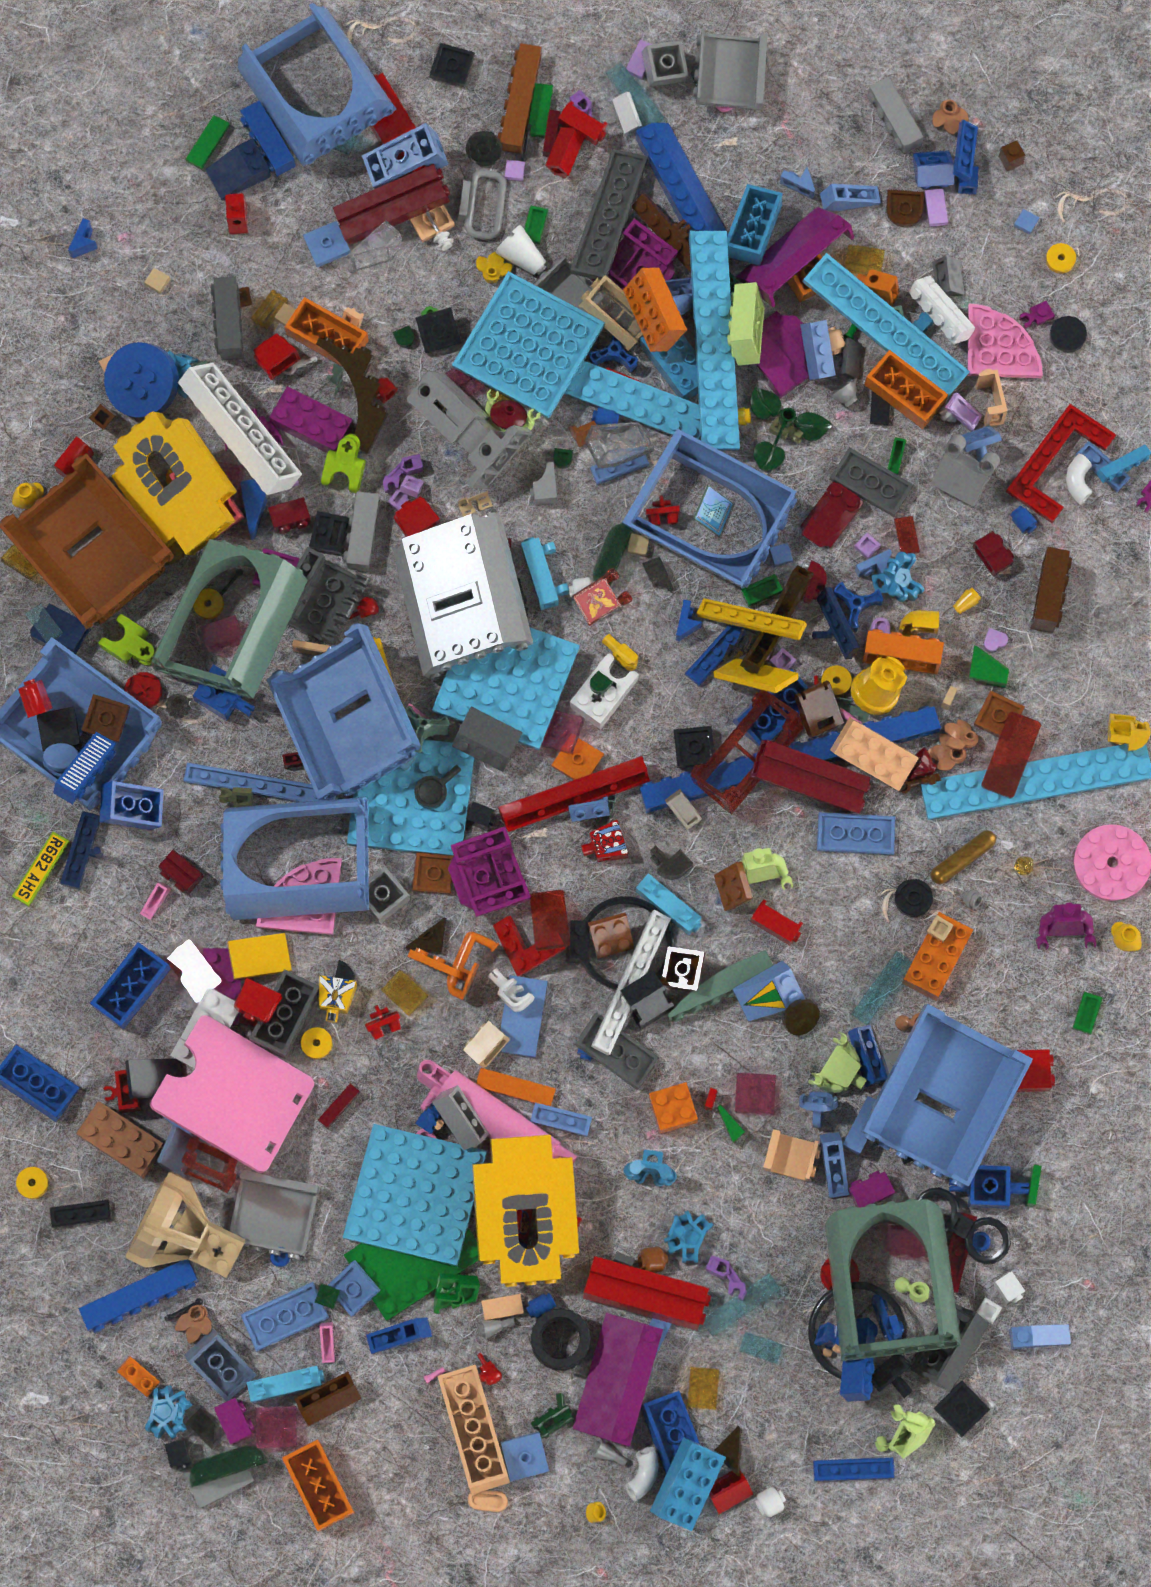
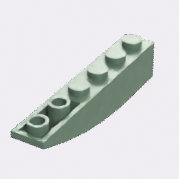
[668,950,773,1022]

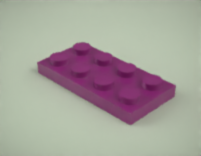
[201,948,241,1026]

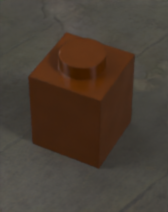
[999,140,1026,171]
[89,403,117,430]

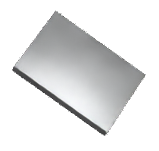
[183,1445,255,1509]

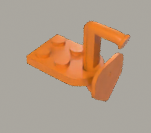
[408,931,499,1000]

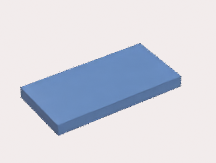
[817,812,895,855]
[500,975,548,1058]
[241,1282,329,1352]

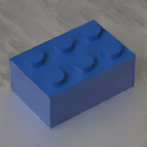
[99,781,164,830]

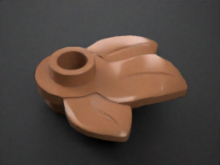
[932,99,969,135]
[942,719,979,750]
[928,733,966,771]
[175,1305,212,1344]

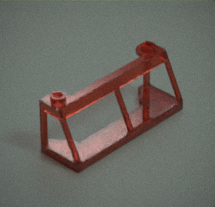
[690,690,804,815]

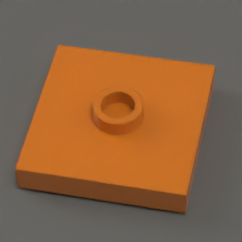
[551,734,604,780]

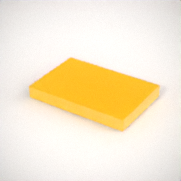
[227,933,292,980]

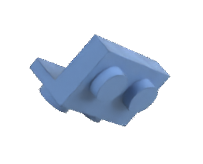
[569,796,610,822]

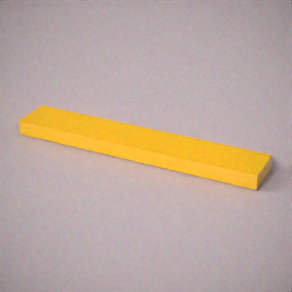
[696,598,807,640]

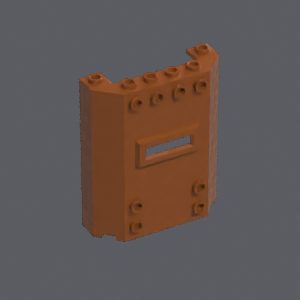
[0,454,174,629]

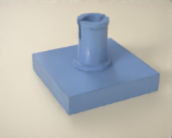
[962,425,1002,462]

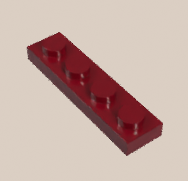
[948,1212,977,1294]

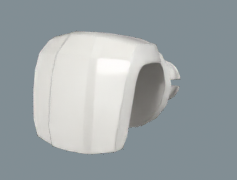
[488,968,535,1012]

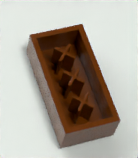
[1031,547,1072,633]

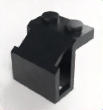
[620,970,674,1030]

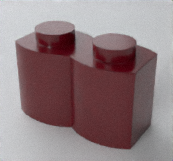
[972,531,1014,577]

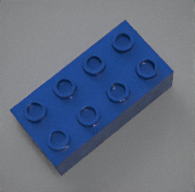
[90,942,171,1030]

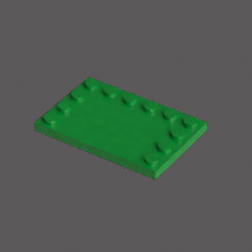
[344,1229,479,1322]

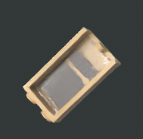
[578,275,643,351]

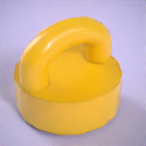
[586,1501,606,1523]

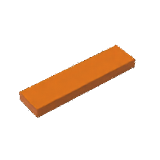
[476,1068,556,1106]

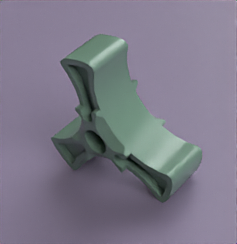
[404,706,450,753]

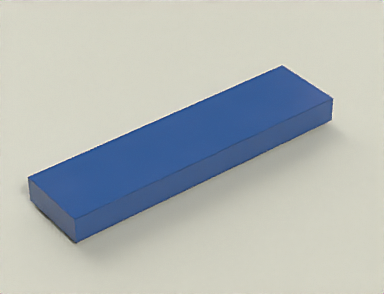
[953,119,978,182]
[685,624,749,687]
[813,1457,895,1481]

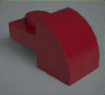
[803,560,827,605]

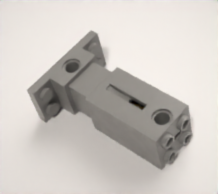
[407,370,533,489]

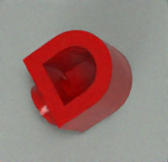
[375,377,398,404]

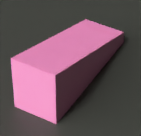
[140,882,172,920]
[319,1322,335,1363]

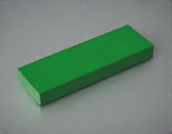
[529,83,553,138]
[186,115,230,170]

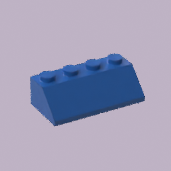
[732,669,808,747]

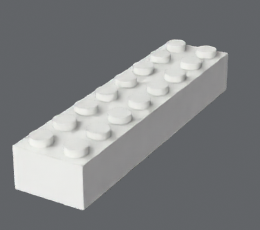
[178,362,302,495]

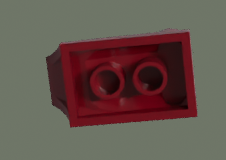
[800,482,864,548]

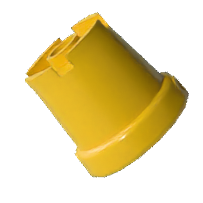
[851,656,907,715]

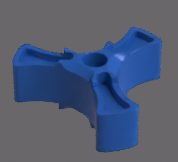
[589,325,638,373]
[834,582,883,632]

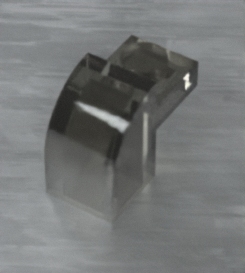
[650,845,693,880]

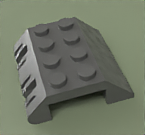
[287,547,371,645]

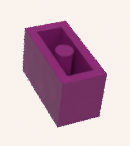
[848,1170,895,1208]
[214,1397,255,1446]

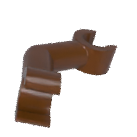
[900,773,941,793]

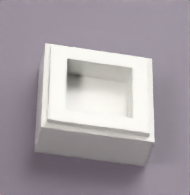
[976,1297,1002,1325]

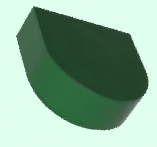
[393,325,414,348]
[553,448,573,469]
[590,670,613,694]

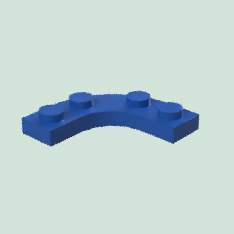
[871,1294,904,1341]

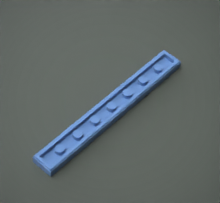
[183,763,337,802]

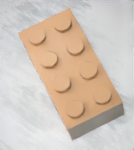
[830,717,919,791]

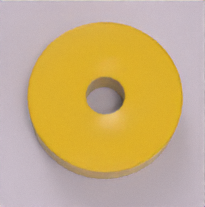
[1046,243,1076,274]
[193,588,224,620]
[821,665,852,697]
[301,1027,333,1059]
[16,1167,49,1199]

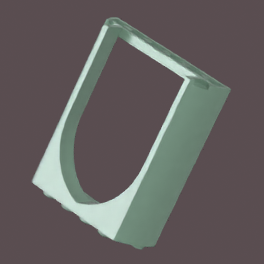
[151,539,308,699]
[825,1199,961,1361]

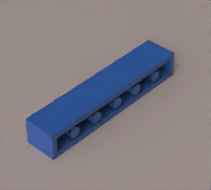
[78,1259,199,1333]

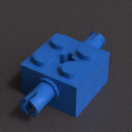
[192,664,255,721]
[949,1165,1029,1209]

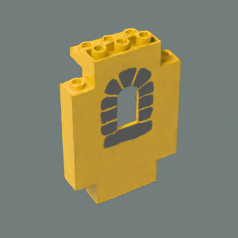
[112,412,237,555]
[472,1135,579,1287]

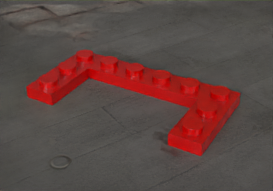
[1006,404,1117,523]

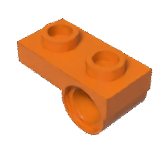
[117,1355,160,1397]

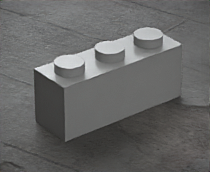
[432,1085,489,1150]

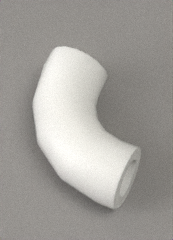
[1066,453,1093,505]
[625,1447,659,1501]

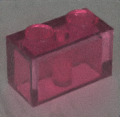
[200,615,243,653]
[885,1224,925,1258]

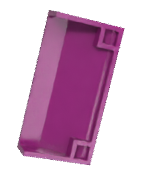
[736,207,854,307]
[573,1313,663,1446]

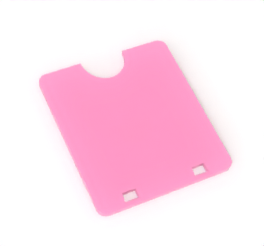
[150,1015,314,1173]

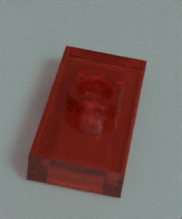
[894,516,920,554]

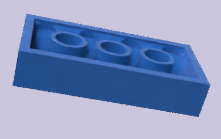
[0,1045,80,1122]
[641,1391,700,1474]

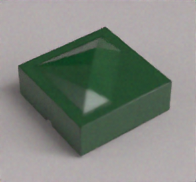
[315,1283,341,1309]

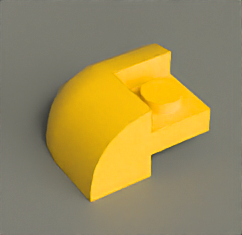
[898,610,939,637]
[1107,713,1151,751]

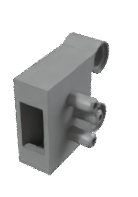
[931,434,1000,507]

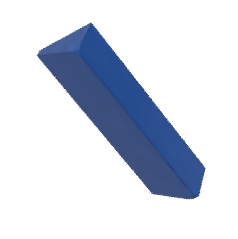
[848,1025,888,1087]

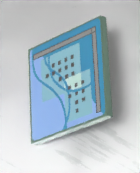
[693,485,734,537]

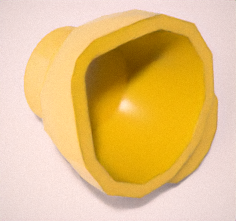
[12,482,44,509]
[1111,922,1142,952]

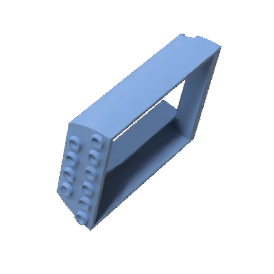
[238,3,397,167]
[622,428,798,588]
[220,797,369,920]

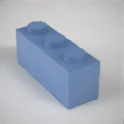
[800,320,836,380]

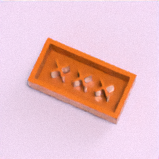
[623,268,687,352]
[285,297,369,366]
[864,350,948,429]
[862,629,944,675]
[902,912,974,1001]
[282,1439,355,1532]

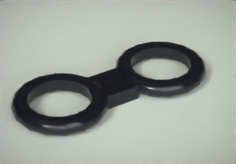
[916,1187,1011,1264]

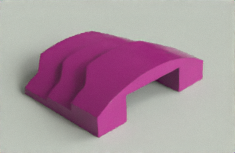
[589,219,678,290]
[755,311,809,399]
[448,826,531,917]

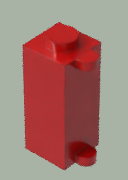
[558,101,608,146]
[545,127,584,178]
[750,899,803,946]

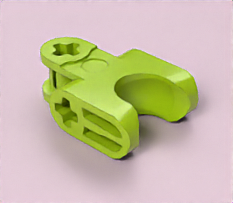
[321,434,366,494]
[98,614,155,666]

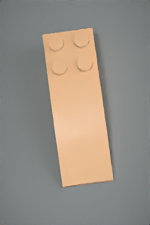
[438,1364,510,1495]

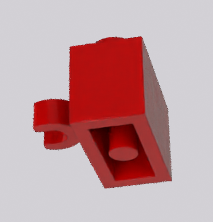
[103,1070,141,1113]

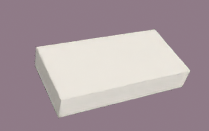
[612,92,642,133]

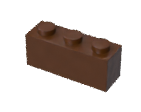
[295,1371,362,1426]

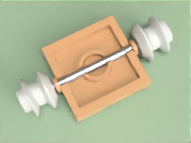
[409,205,455,251]

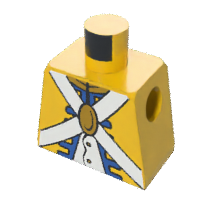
[319,975,357,1023]

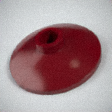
[490,400,527,430]

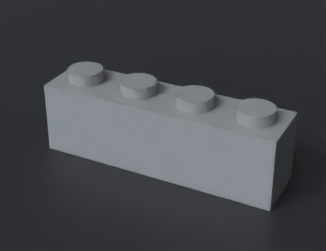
[867,77,924,154]
[344,492,380,571]

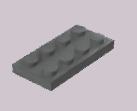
[830,447,914,517]
[574,1012,659,1090]

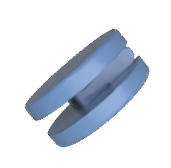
[43,743,78,779]

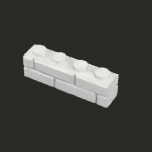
[909,276,975,345]

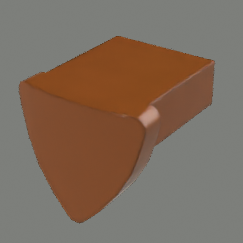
[568,421,600,447]

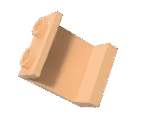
[976,369,1007,427]
[763,1129,821,1182]

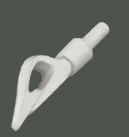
[282,356,317,375]

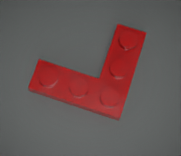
[493,916,565,977]

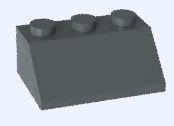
[452,706,523,772]

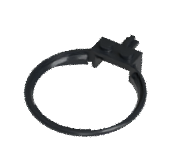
[549,896,674,990]
[808,1282,913,1398]

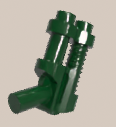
[531,1393,574,1439]

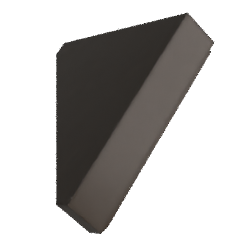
[406,918,446,954]
[714,1426,742,1477]

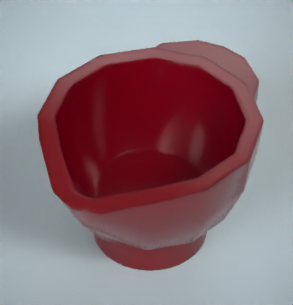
[907,747,937,780]

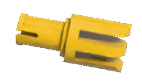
[602,634,639,671]

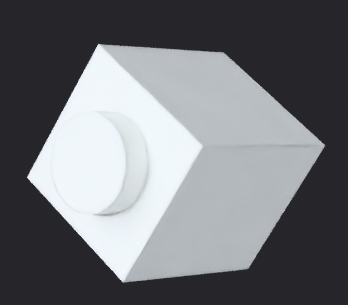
[994,1271,1025,1304]

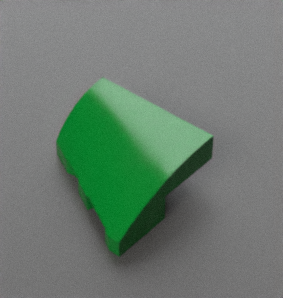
[969,646,1009,688]
[433,1273,480,1314]

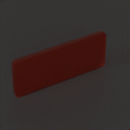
[981,712,1041,799]
[530,889,571,951]

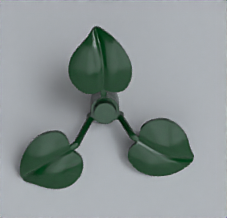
[750,386,832,471]

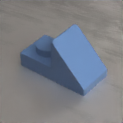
[780,167,815,199]
[855,549,892,577]

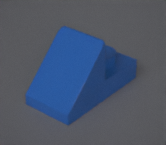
[68,218,98,258]
[676,600,702,641]

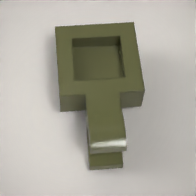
[769,416,803,444]
[219,787,254,807]

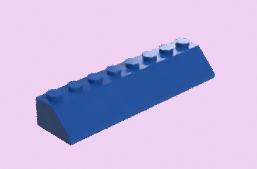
[636,123,728,239]

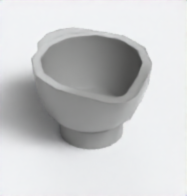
[830,378,858,407]

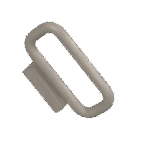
[457,170,506,240]

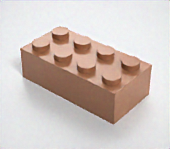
[76,1101,164,1179]

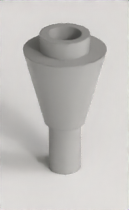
[477,1318,515,1340]
[591,1439,628,1466]

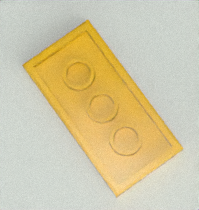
[714,658,798,693]

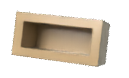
[463,1021,511,1068]

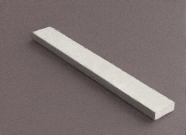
[591,910,671,1055]

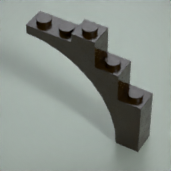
[316,337,389,454]
[740,565,814,674]

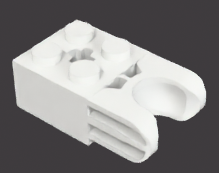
[570,654,639,730]

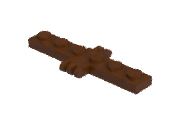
[632,193,691,273]

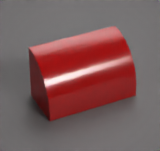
[54,436,94,477]
[708,1470,754,1514]

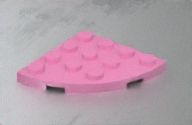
[967,304,1043,378]
[256,858,342,935]

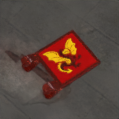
[572,568,633,626]

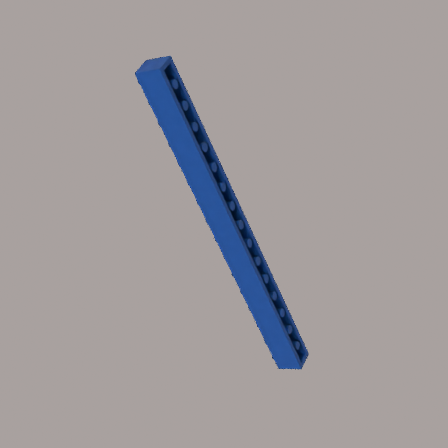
[640,706,941,813]

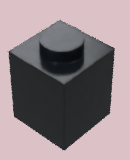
[466,802,497,831]
[164,1439,192,1471]

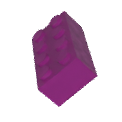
[269,386,354,453]

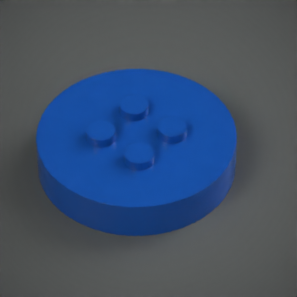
[104,342,179,418]

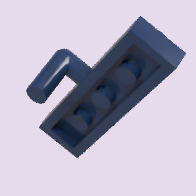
[812,587,860,659]
[60,811,103,890]

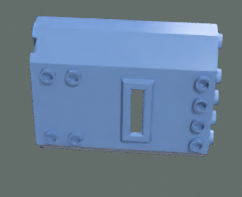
[266,623,421,800]
[0,637,162,811]
[861,1004,1033,1188]

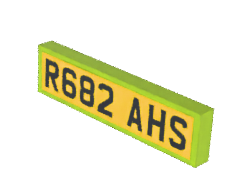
[12,832,70,907]

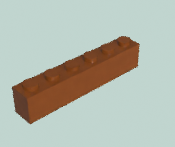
[498,43,542,154]

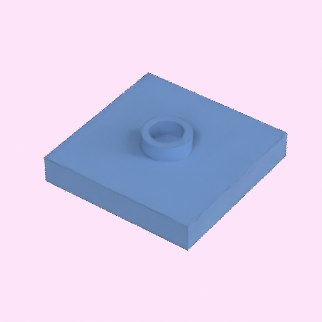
[303,221,351,268]
[328,1260,380,1317]
[500,1432,549,1481]

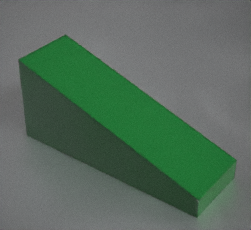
[887,437,906,474]
[717,1105,745,1144]

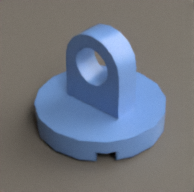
[799,1091,838,1128]

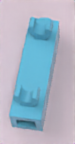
[521,537,569,610]
[636,873,702,936]
[247,1366,325,1403]

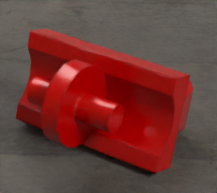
[645,495,680,526]
[365,1005,401,1040]

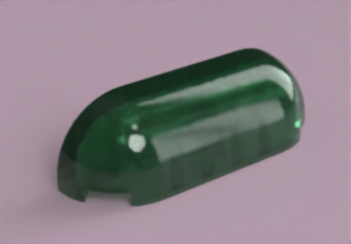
[592,523,633,590]
[189,1445,268,1488]

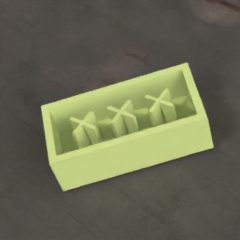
[727,282,765,366]

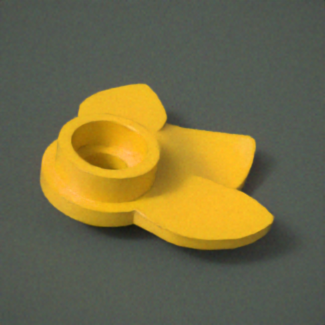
[476,252,512,284]

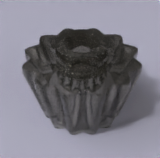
[165,693,191,719]

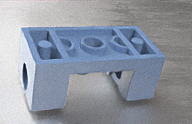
[362,123,448,189]

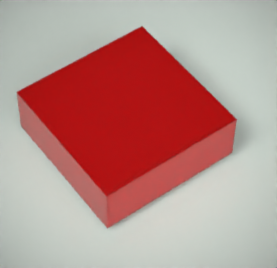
[704,1087,717,1111]

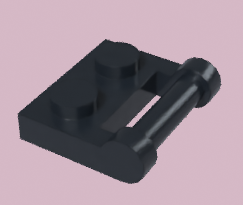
[309,511,350,555]

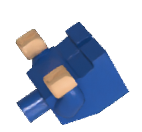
[415,1103,444,1134]
[814,1322,840,1357]

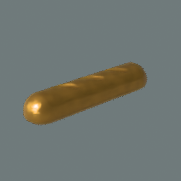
[930,830,996,884]

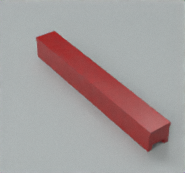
[498,756,650,832]

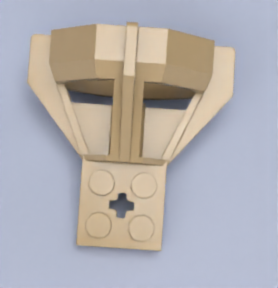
[125,1171,245,1278]

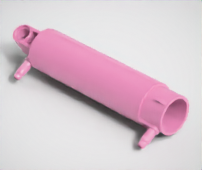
[417,1060,577,1164]

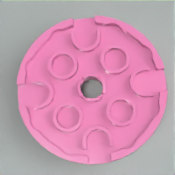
[1073,824,1151,901]

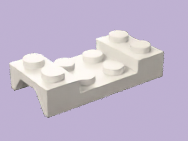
[170,986,239,1068]

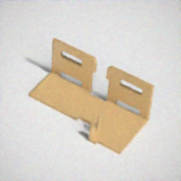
[458,491,493,517]

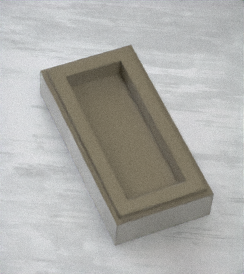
[665,789,702,830]

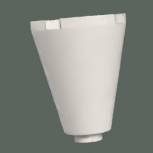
[495,225,546,275]

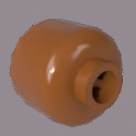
[638,1246,668,1273]

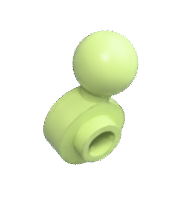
[894,1277,929,1303]

